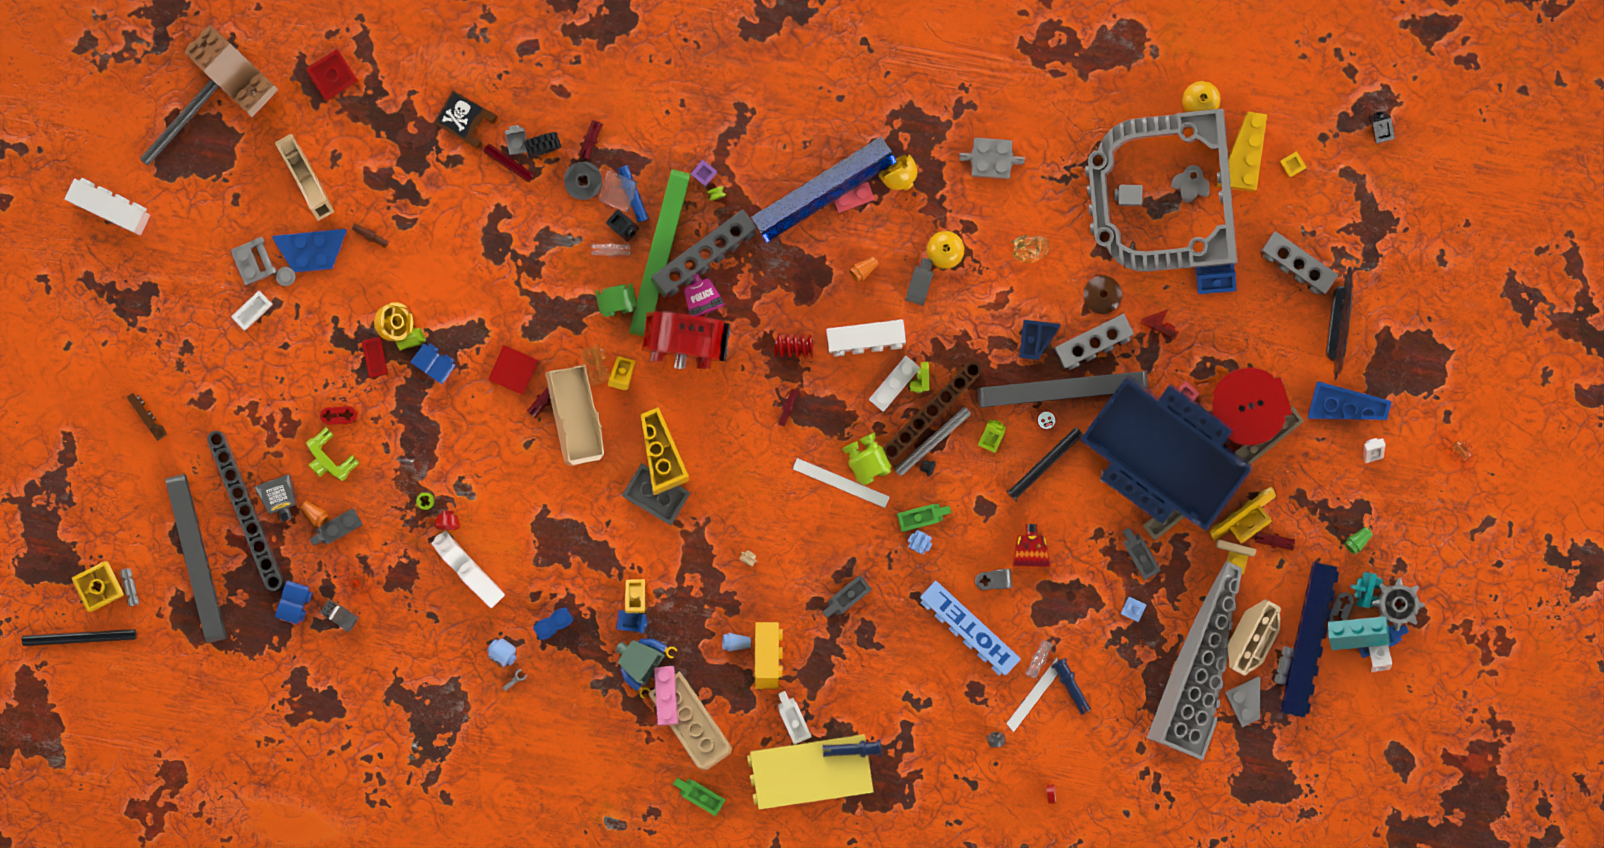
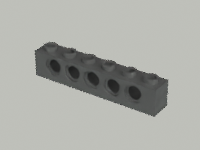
[651,209,757,298]

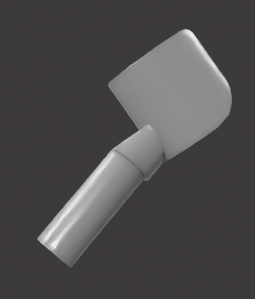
[503,669,527,691]

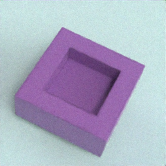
[691,159,717,187]

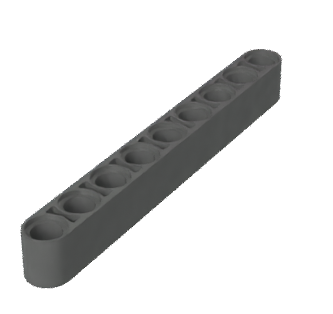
[977,371,1149,408]
[207,431,284,591]
[166,473,227,644]

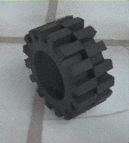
[524,132,561,157]

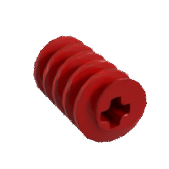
[774,333,813,359]

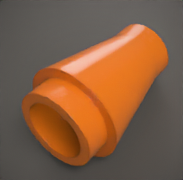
[849,256,879,282]
[300,500,329,528]

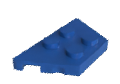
[273,229,347,273]

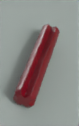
[483,144,534,182]

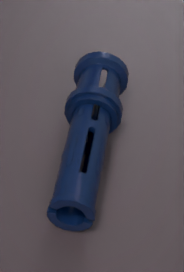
[1051,657,1091,715]
[823,739,881,758]

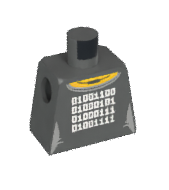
[255,474,297,522]

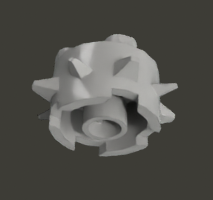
[1372,578,1425,631]

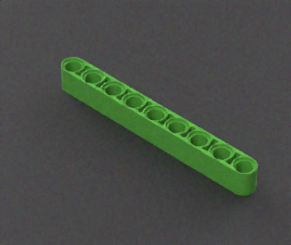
[629,169,691,337]

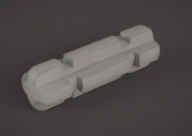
[120,568,139,606]
[1274,647,1294,684]

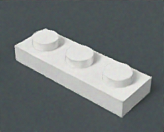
[869,356,920,412]

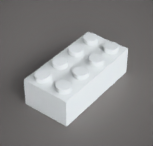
[65,178,150,235]
[826,320,906,357]

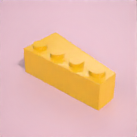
[1216,112,1267,192]

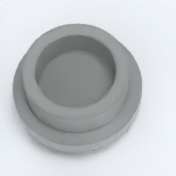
[276,267,295,286]

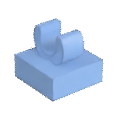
[1121,597,1146,622]

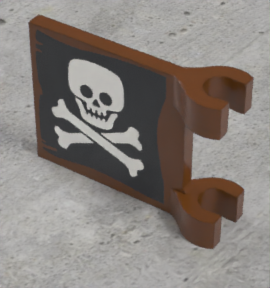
[434,90,498,149]

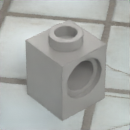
[1114,185,1143,206]

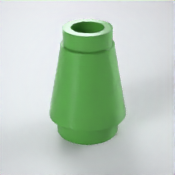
[1344,527,1373,555]

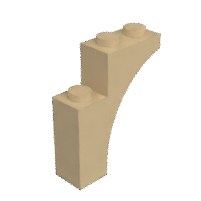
[275,133,335,221]

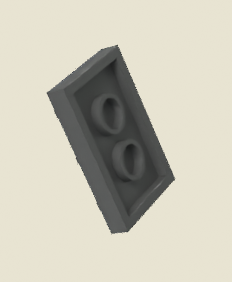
[622,463,691,525]

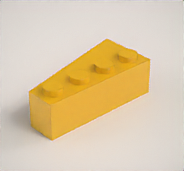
[641,407,689,496]

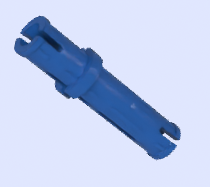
[617,165,649,223]

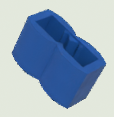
[411,343,456,385]
[275,580,312,624]
[533,608,574,640]

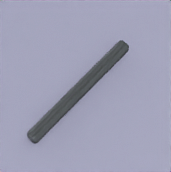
[140,79,219,165]

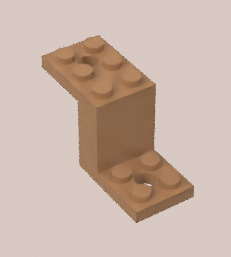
[184,25,279,117]

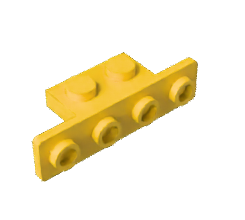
[1209,487,1276,544]

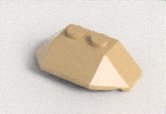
[1227,599,1281,676]

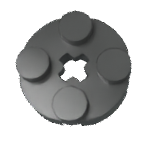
[564,162,602,200]

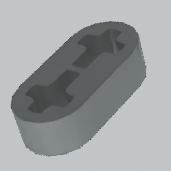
[1328,592,1354,622]

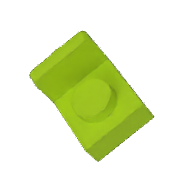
[910,362,929,393]
[978,419,1006,453]

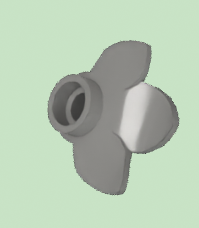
[1172,165,1209,203]

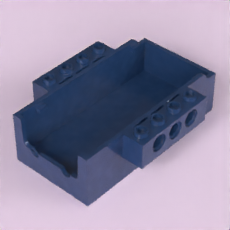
[1080,375,1253,531]

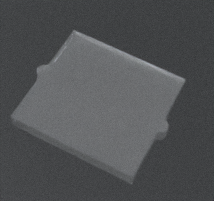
[599,171,637,212]

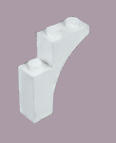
[431,530,505,608]

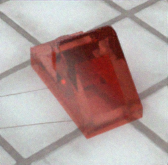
[1139,310,1179,340]

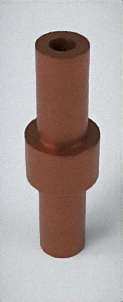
[352,223,389,248]

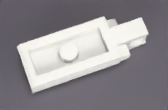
[778,691,812,745]

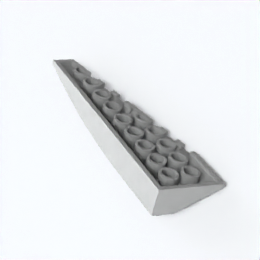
[1147,561,1242,760]

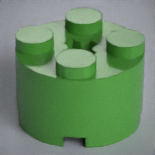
[595,283,637,317]

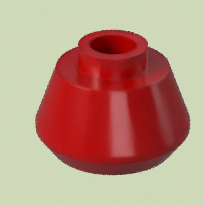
[434,510,460,530]

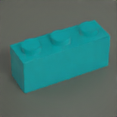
[1328,617,1390,650]

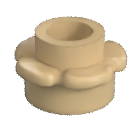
[739,550,758,567]

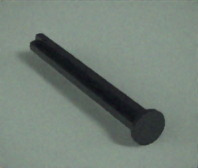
[1006,428,1083,502]

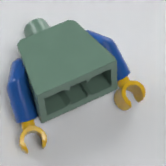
[616,639,677,699]

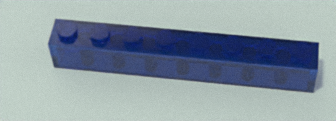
[751,137,897,242]
[1280,562,1339,718]

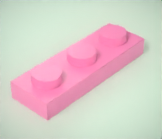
[654,666,678,726]

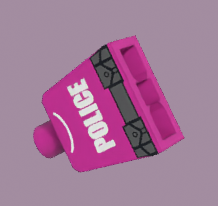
[684,274,725,317]

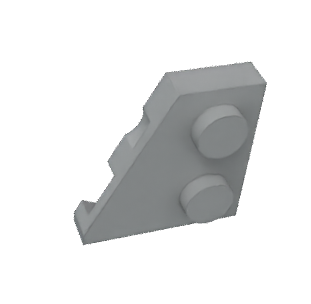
[1225,676,1260,727]

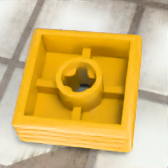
[72,562,124,612]

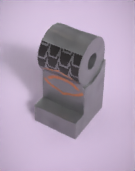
[320,599,359,632]

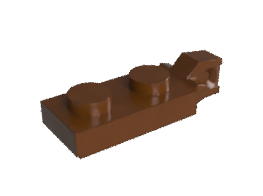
[127,393,167,441]

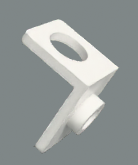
[1369,645,1392,672]

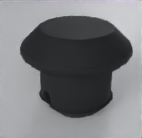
[920,460,936,476]

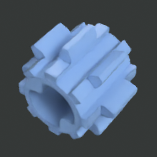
[908,530,933,555]

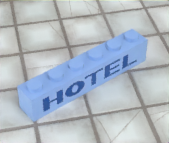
[920,580,1021,676]

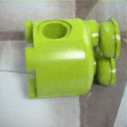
[842,432,892,485]

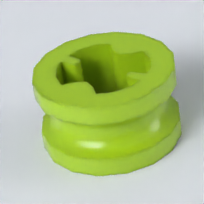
[707,186,726,201]
[416,493,435,510]

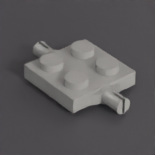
[959,138,1025,179]

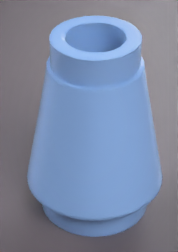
[722,632,751,652]

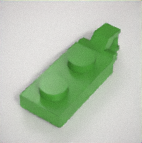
[897,504,951,532]
[673,777,726,816]

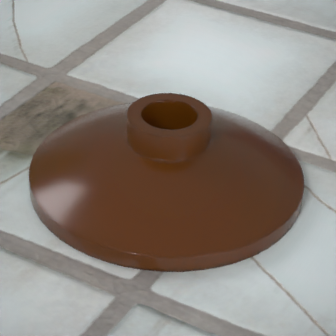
[1084,276,1122,314]

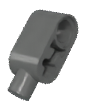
[905,258,934,306]

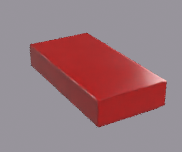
[362,337,389,378]

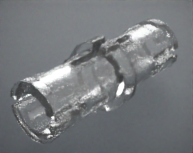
[592,242,630,257]
[1025,639,1053,679]

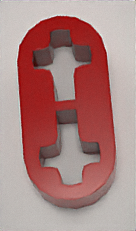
[320,406,357,425]

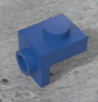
[616,610,647,633]

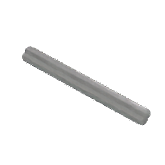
[895,407,971,476]

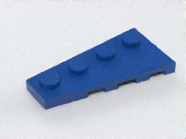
[1307,381,1392,420]

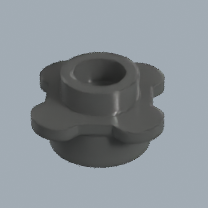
[986,732,1006,747]

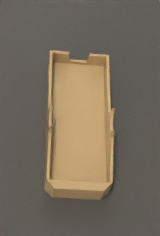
[545,365,604,466]
[648,672,732,770]

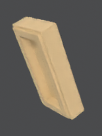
[1215,540,1256,557]

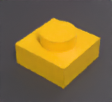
[1280,151,1307,178]
[1227,551,1248,575]

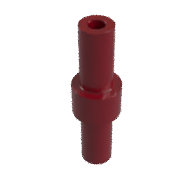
[778,389,799,427]

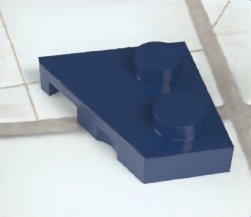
[1019,320,1060,360]

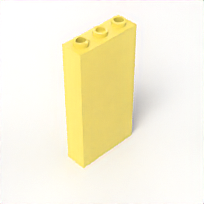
[747,734,873,809]

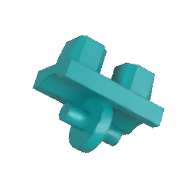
[1350,572,1383,608]

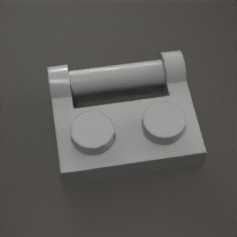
[231,237,277,286]

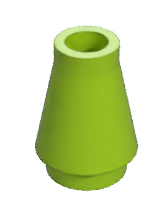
[396,327,426,350]

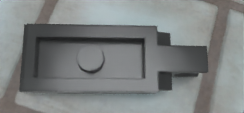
[310,508,363,546]
[1122,528,1161,580]
[822,575,872,618]

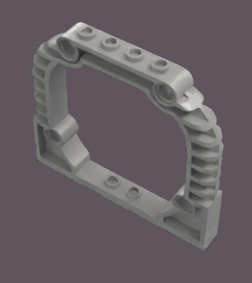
[1085,109,1238,272]

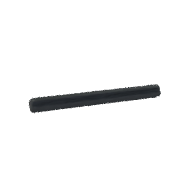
[22,629,137,646]

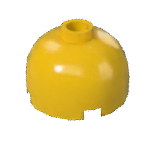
[1182,81,1221,112]
[879,155,918,191]
[926,231,964,269]
[374,302,414,341]

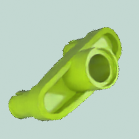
[306,427,360,482]

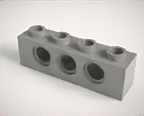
[1260,231,1338,295]
[1054,314,1134,370]

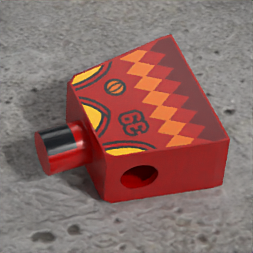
[1012,524,1050,567]

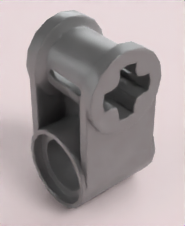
[975,568,1013,590]

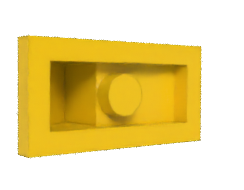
[608,356,636,391]
[625,579,646,613]

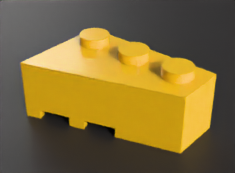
[755,622,783,689]

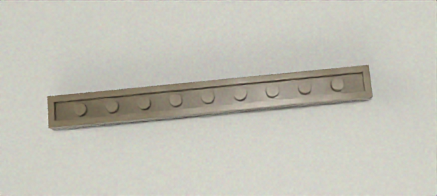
[1143,406,1304,541]

